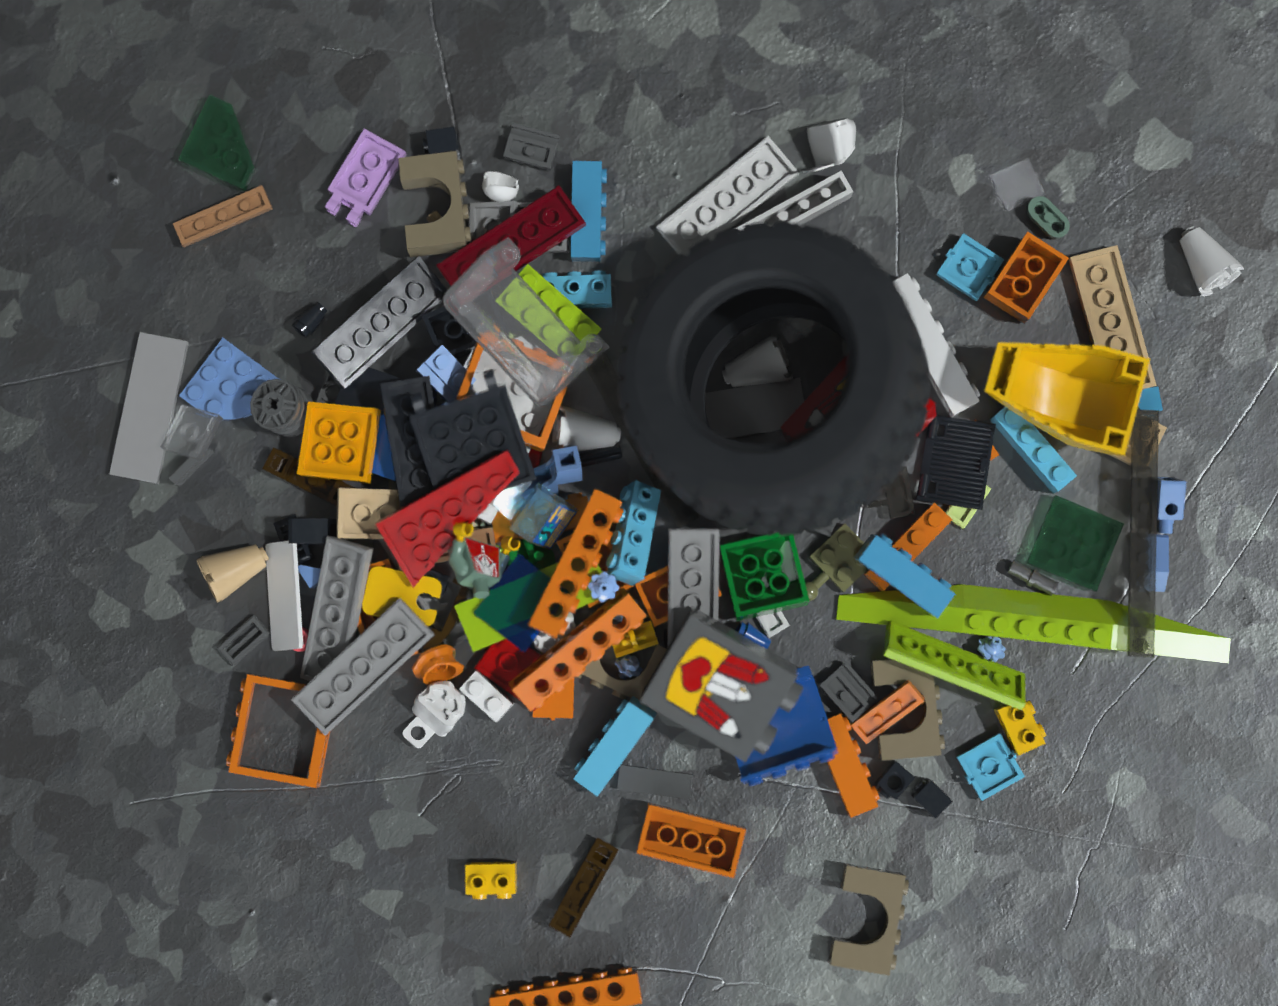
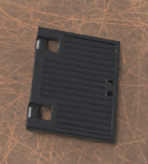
[916,415,996,510]

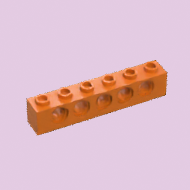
[529,489,624,639]
[509,588,646,712]
[489,967,642,1006]

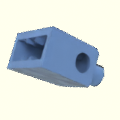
[1150,477,1186,534]

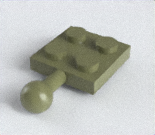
[805,523,868,601]

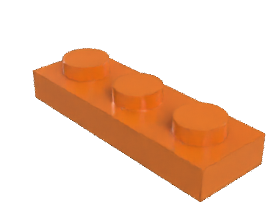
[851,680,925,744]

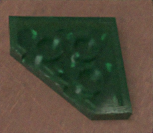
[178,95,256,191]

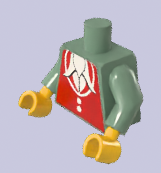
[448,523,520,599]

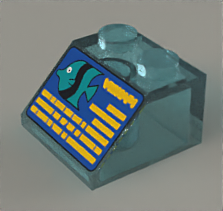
[510,483,579,550]

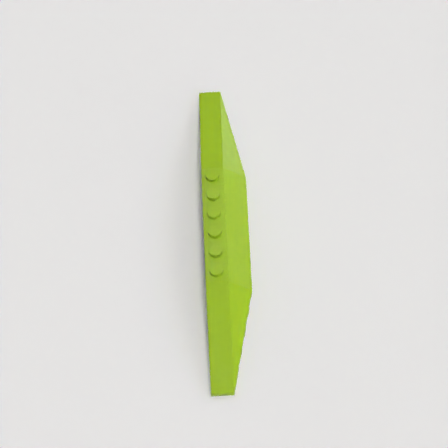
[836,584,1231,663]

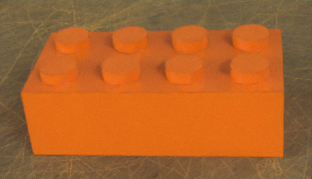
[637,802,746,878]

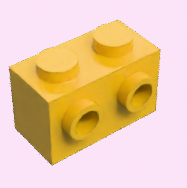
[994,700,1046,756]
[465,861,517,899]

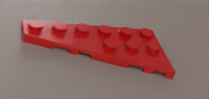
[375,449,519,588]

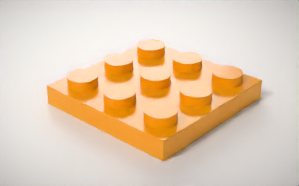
[297,401,381,483]

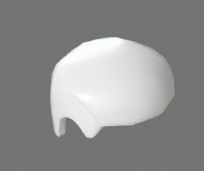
[482,171,519,202]

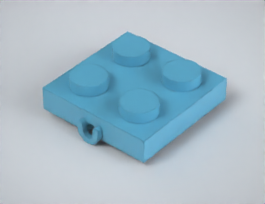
[936,233,1004,301]
[956,733,1025,801]

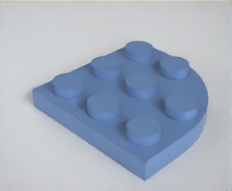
[179,338,279,421]

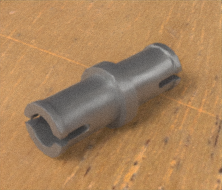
[1007,560,1059,596]

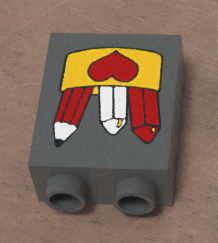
[640,606,803,762]

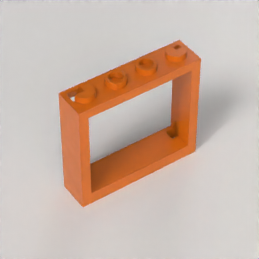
[455,329,575,452]
[226,674,330,788]

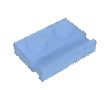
[415,345,476,402]

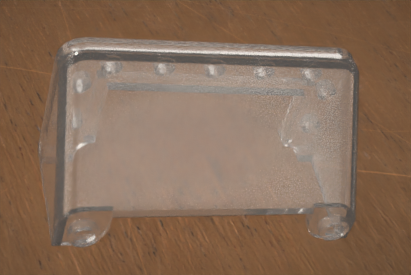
[443,238,610,406]

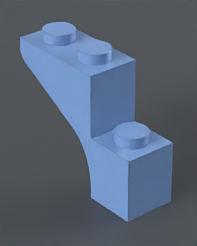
[508,446,582,506]

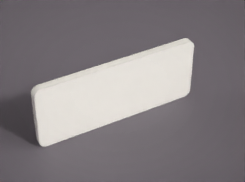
[265,540,303,651]

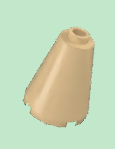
[196,544,269,603]

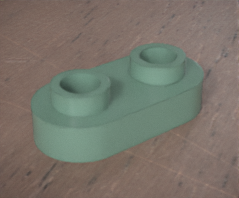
[1026,196,1070,239]

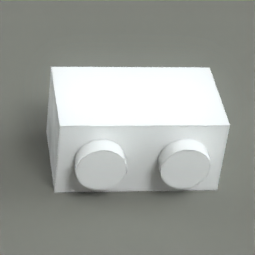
[459,671,514,722]

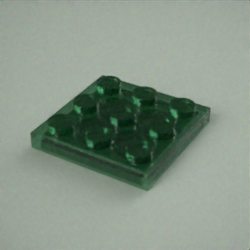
[1027,495,1124,592]

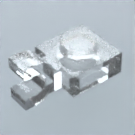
[490,481,532,520]

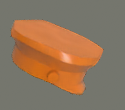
[412,644,464,685]

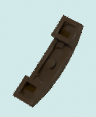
[262,447,357,506]
[423,575,469,652]
[548,837,619,938]

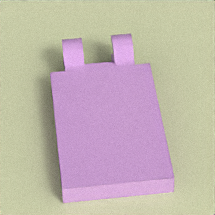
[325,129,407,227]

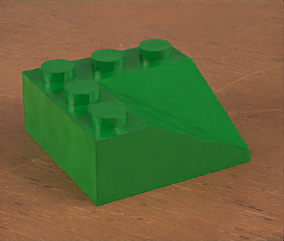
[719,532,809,622]

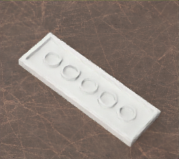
[656,136,799,256]

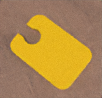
[362,566,442,626]

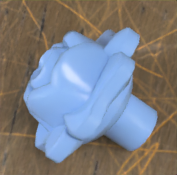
[588,571,619,602]
[977,636,1006,662]
[614,654,643,680]

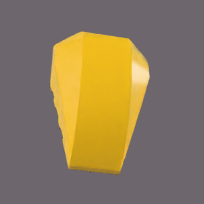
[984,342,1150,456]

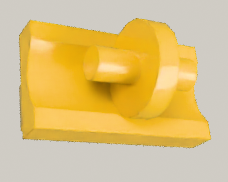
[612,621,659,658]

